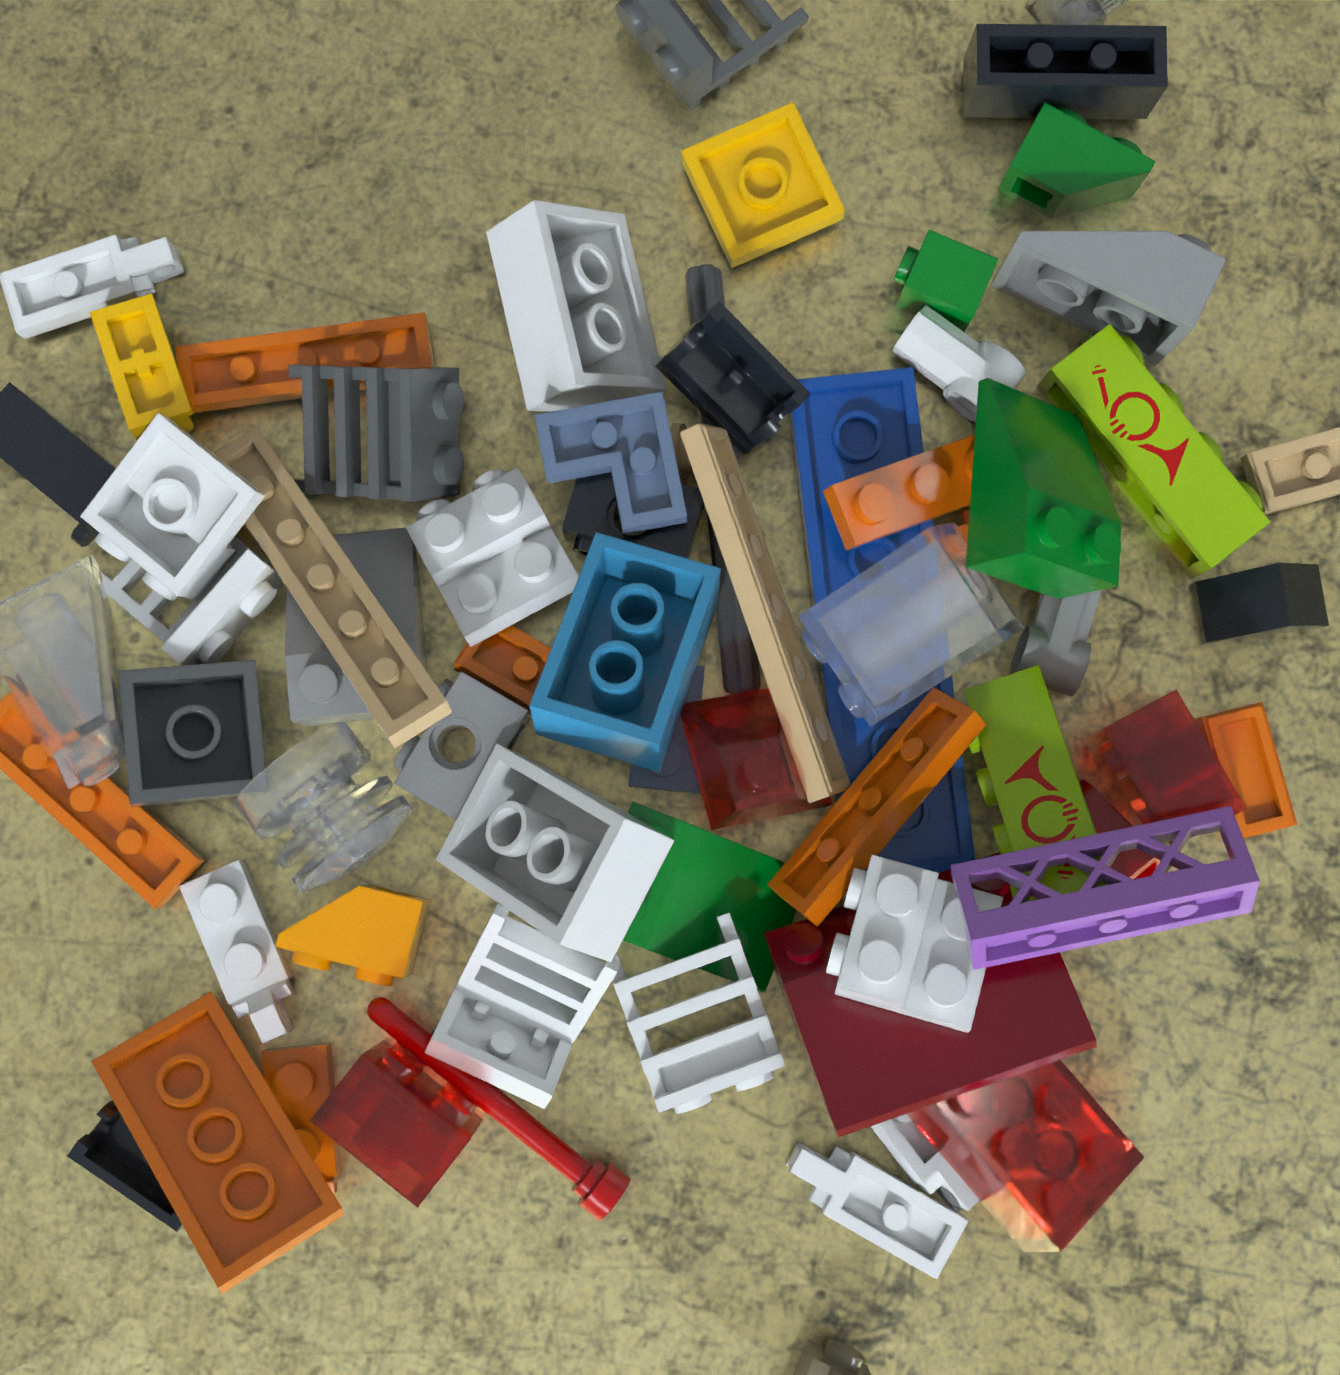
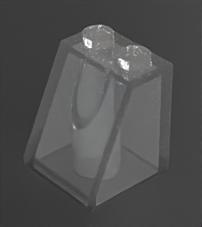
[798,522,1024,727]
[0,555,126,789]

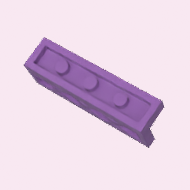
[951,806,1260,970]

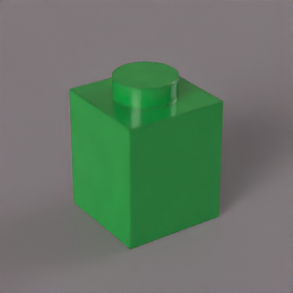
[893,230,998,332]

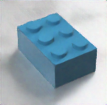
[530,532,721,773]

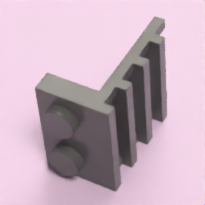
[615,0,809,110]
[288,364,464,502]

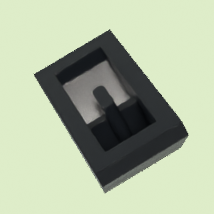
[1192,562,1329,645]

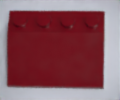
[764,852,1097,1138]

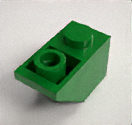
[998,103,1156,219]

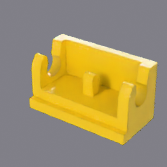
[89,293,194,440]

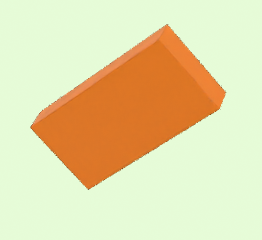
[1195,702,1298,838]

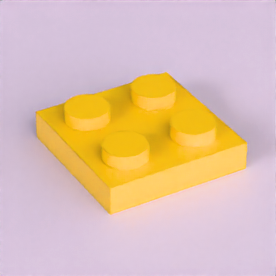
[681,102,845,269]

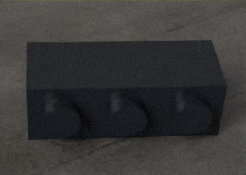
[963,24,1168,119]

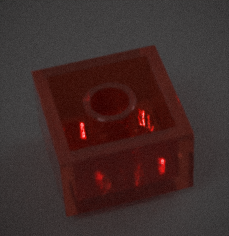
[1098,689,1246,845]
[310,1040,484,1208]

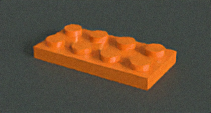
[91,991,344,1294]

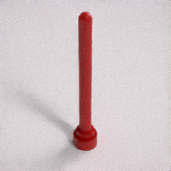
[367,997,631,1221]

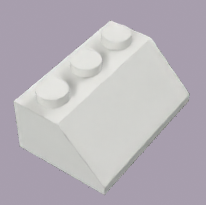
[486,200,666,412]

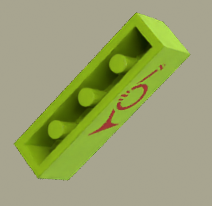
[1037,324,1271,579]
[964,665,1108,902]

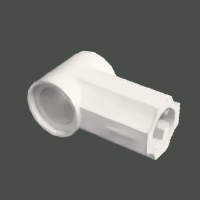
[892,305,1026,423]

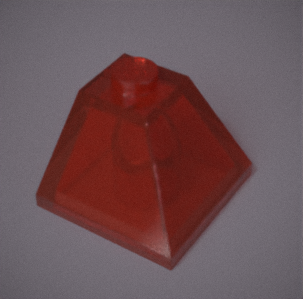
[680,688,833,830]

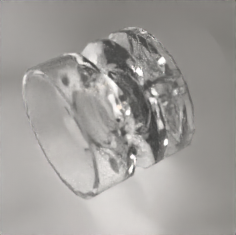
[233,722,413,895]

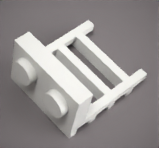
[85,536,284,665]
[424,904,621,1109]
[613,913,785,1114]

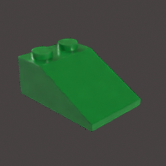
[966,378,1122,599]
[623,801,797,993]

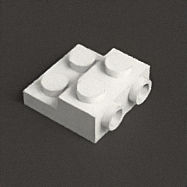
[80,413,266,601]
[406,467,579,647]
[826,855,1003,1033]

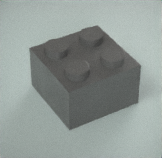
[118,660,268,807]

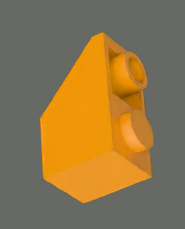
[275,884,432,986]

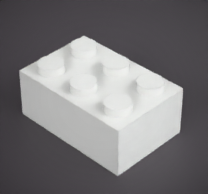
[436,743,674,962]

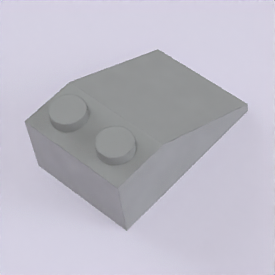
[990,231,1227,365]
[285,527,428,727]

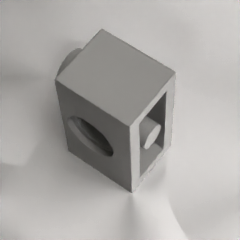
[394,671,532,820]

